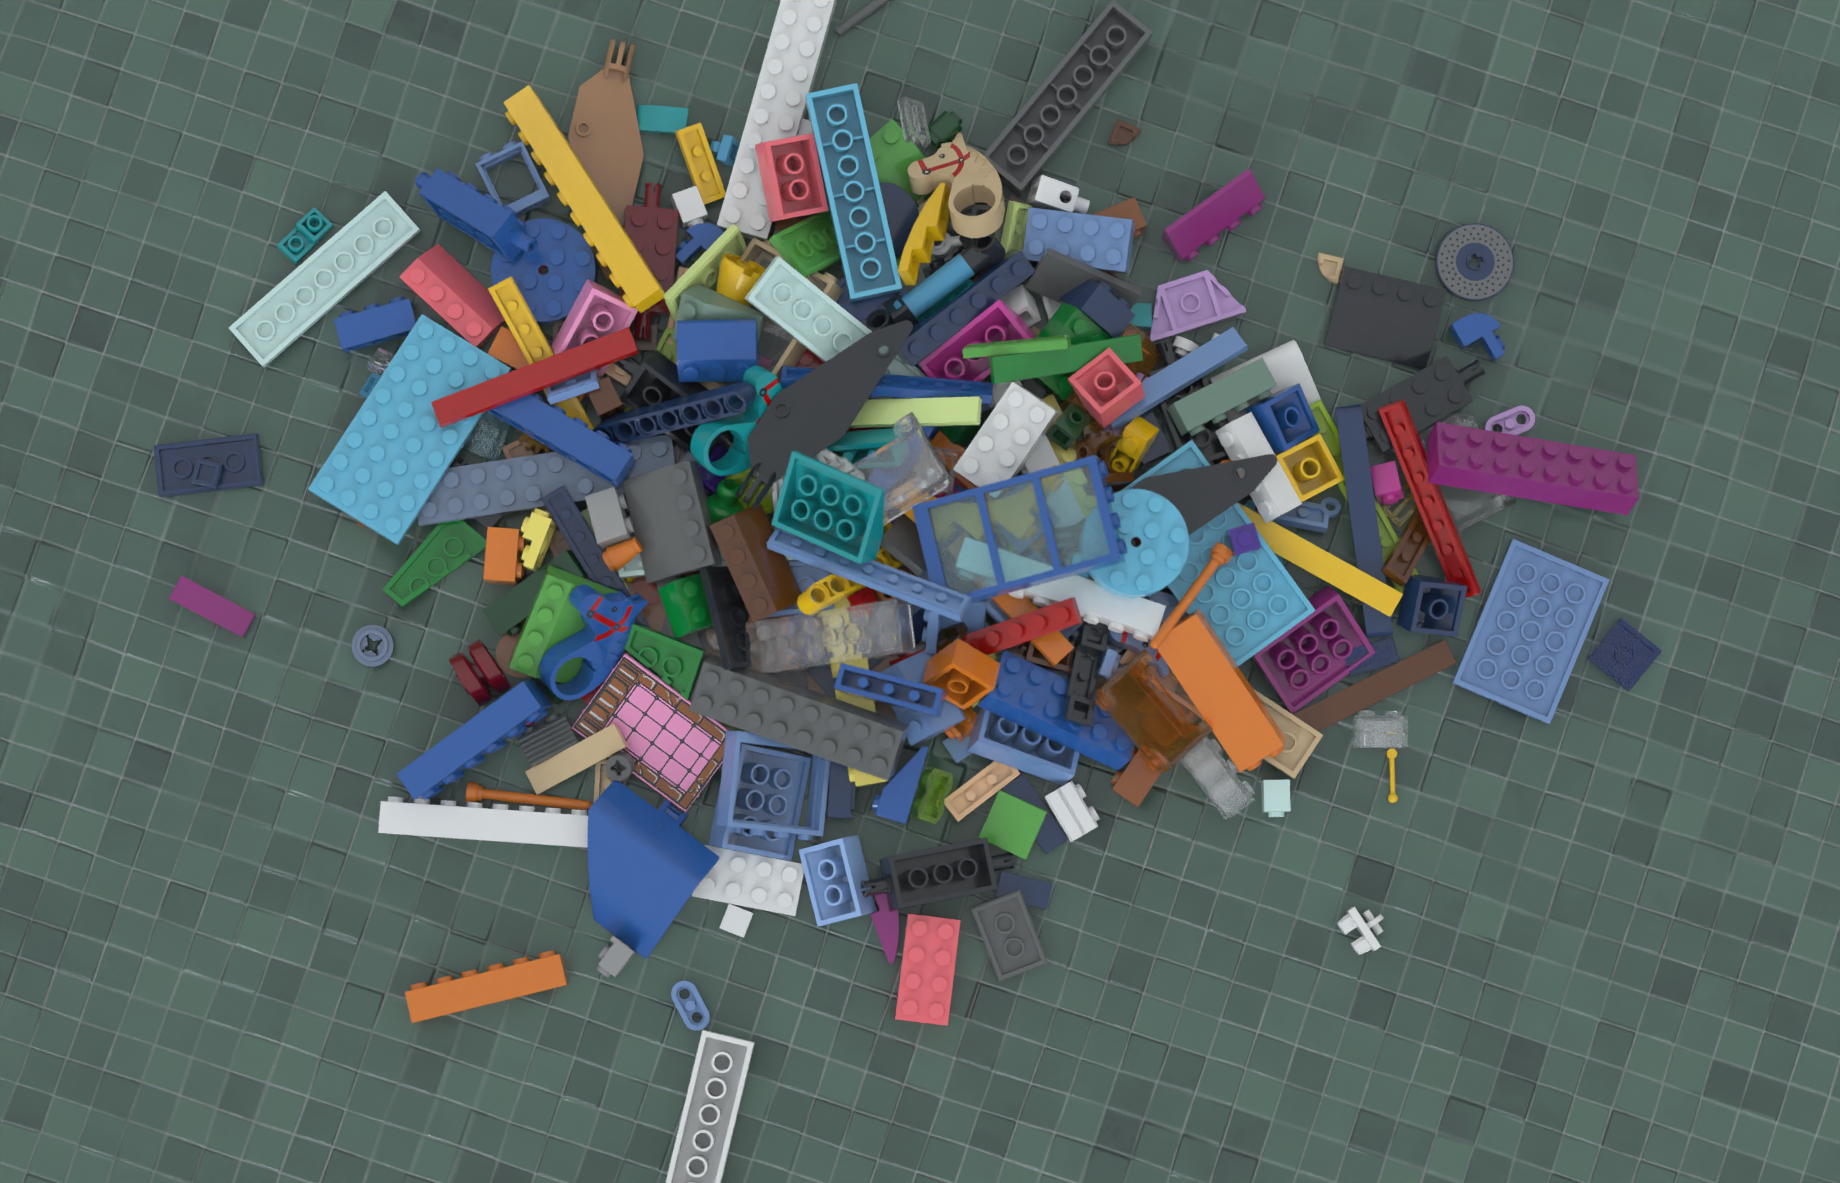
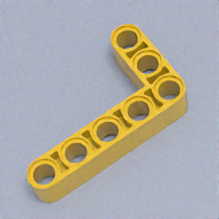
[797,512,903,615]

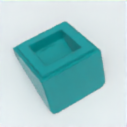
[1125,303,1152,330]

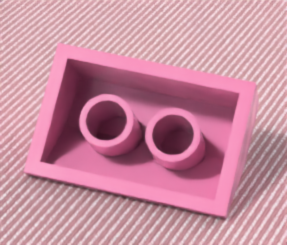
[551,279,638,376]

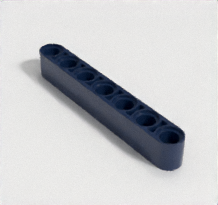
[592,382,756,445]

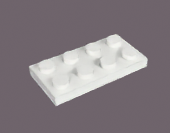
[692,845,804,916]

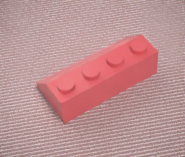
[400,244,506,350]

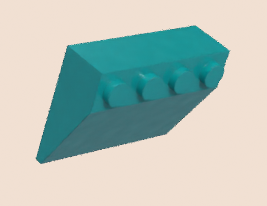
[771,450,885,564]

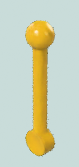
[1386,748,1398,803]

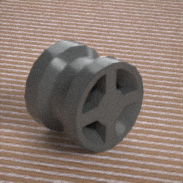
[605,751,635,781]

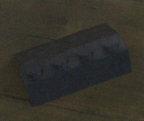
[1324,266,1446,369]

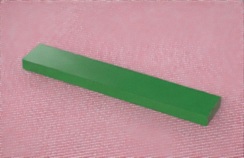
[989,334,1143,384]

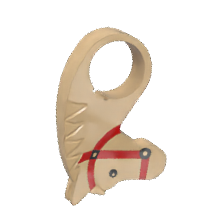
[907,132,1005,238]

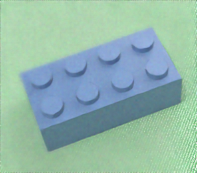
[1023,207,1135,275]

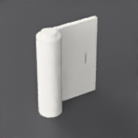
[1208,340,1322,423]

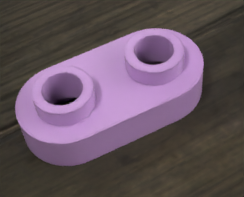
[1484,406,1535,435]

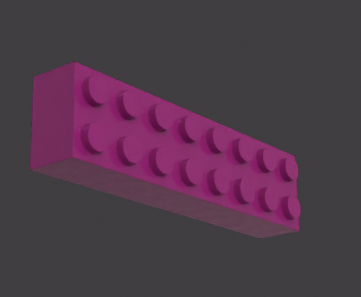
[1426,422,1639,515]

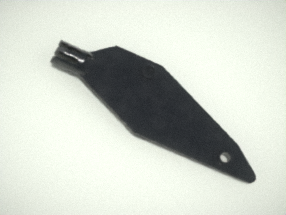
[734,320,913,510]
[1047,454,1278,557]

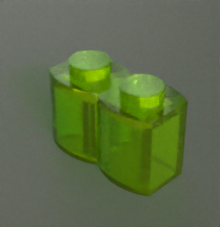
[910,767,953,824]

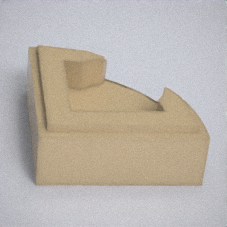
[1317,253,1344,285]

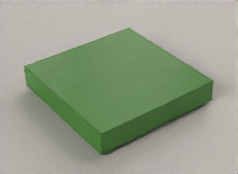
[978,789,1048,860]

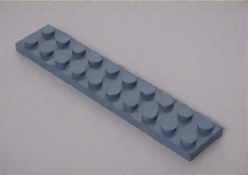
[417,435,676,526]

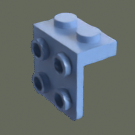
[922,600,986,654]

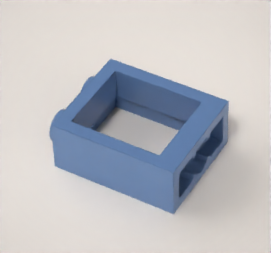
[475,141,551,218]

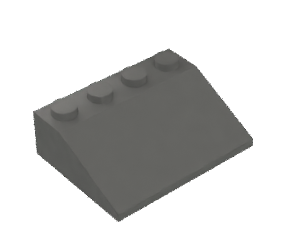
[623,461,722,583]

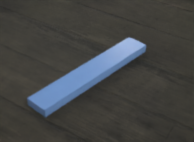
[1110,327,1248,431]

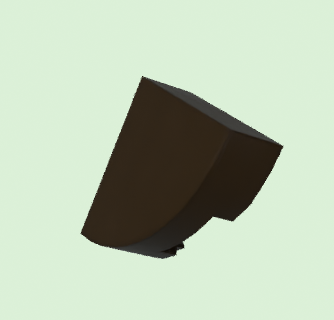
[937,622,968,651]

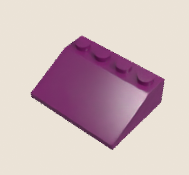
[1251,585,1376,714]

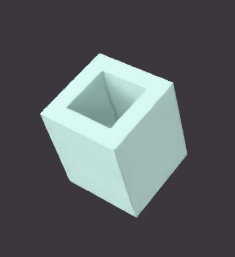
[1261,780,1291,817]

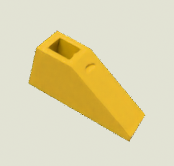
[1109,416,1160,475]

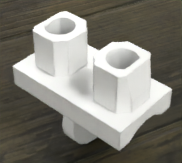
[1337,907,1384,955]

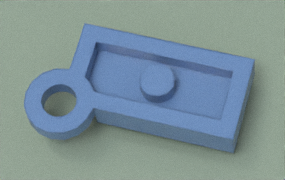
[1275,497,1341,533]

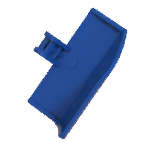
[588,780,720,958]

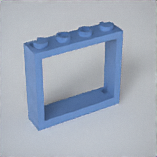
[716,731,831,841]

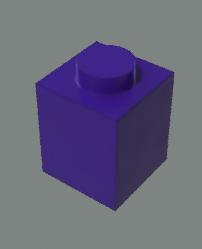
[1226,523,1261,557]

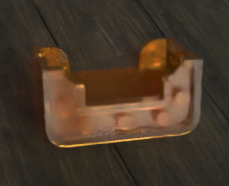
[1096,649,1213,772]

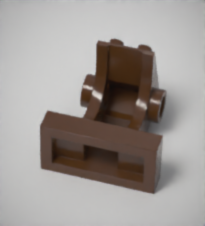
[1076,431,1135,496]

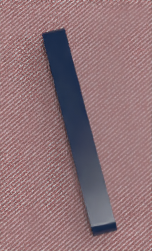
[1335,404,1393,638]

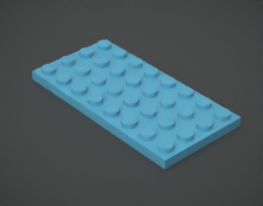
[308,314,511,545]
[1121,440,1316,666]

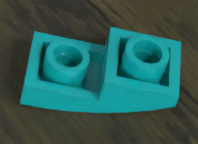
[277,207,333,266]

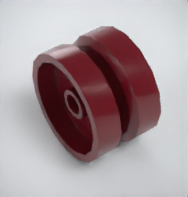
[449,639,512,707]

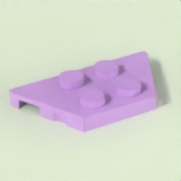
[1150,270,1247,343]

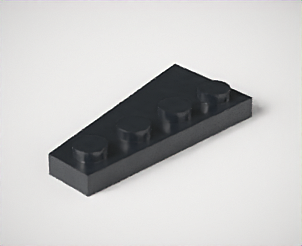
[699,566,751,671]

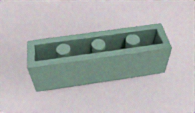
[1167,358,1277,436]

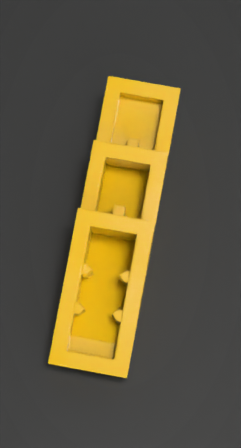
[898,183,950,286]

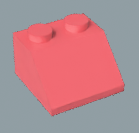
[1068,348,1145,428]

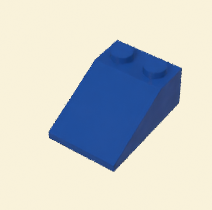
[872,746,929,825]

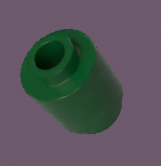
[924,111,962,149]

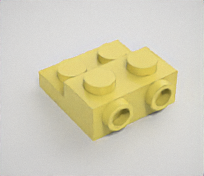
[521,508,557,572]

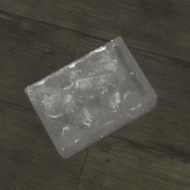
[1178,736,1255,821]

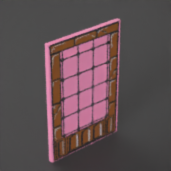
[572,653,731,812]

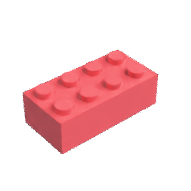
[895,914,961,1026]

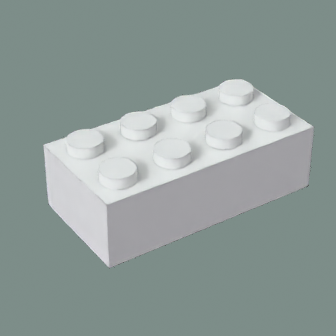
[953,382,1060,499]

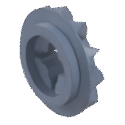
[351,625,394,667]

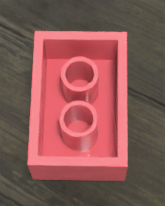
[755,133,829,222]

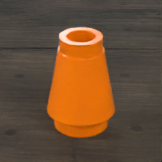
[602,537,643,571]

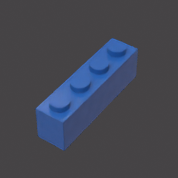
[834,663,947,718]

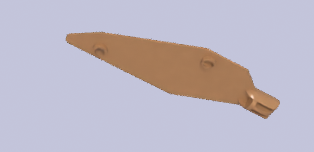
[568,39,644,280]

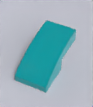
[637,105,689,135]

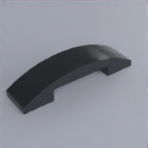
[1064,621,1109,727]

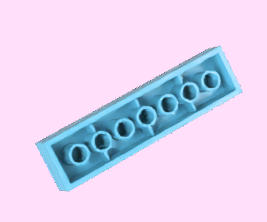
[805,83,902,302]

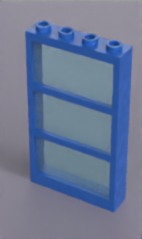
[912,455,1127,603]

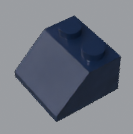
[1058,280,1135,338]
[1397,574,1467,637]

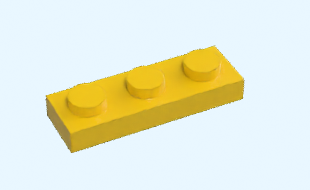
[675,122,726,205]

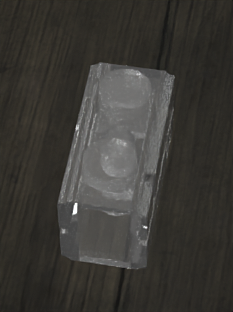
[1352,710,1408,748]

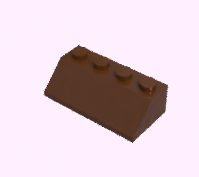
[710,504,802,623]

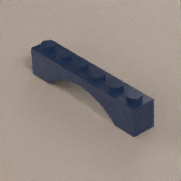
[897,249,1036,366]

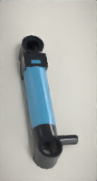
[866,233,1006,331]

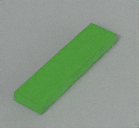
[962,335,1071,359]

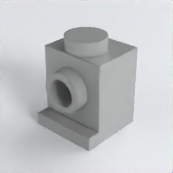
[596,936,636,978]

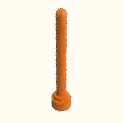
[1150,542,1234,649]
[465,781,592,811]

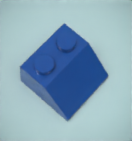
[1245,383,1320,454]

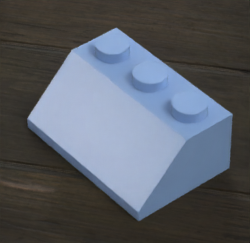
[799,835,877,927]

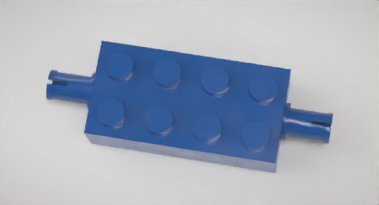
[415,168,538,262]

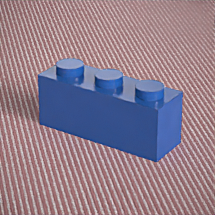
[334,296,417,353]

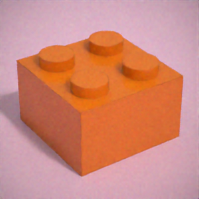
[483,527,528,586]
[922,638,1000,710]

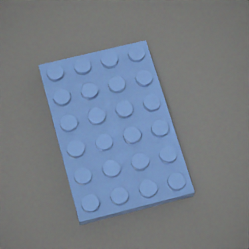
[1452,539,1610,724]

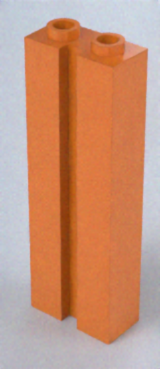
[1157,609,1286,772]

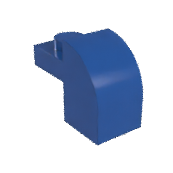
[675,223,724,267]
[1449,313,1505,362]

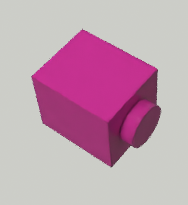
[1370,461,1404,505]

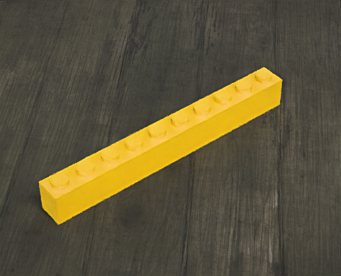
[503,85,665,313]

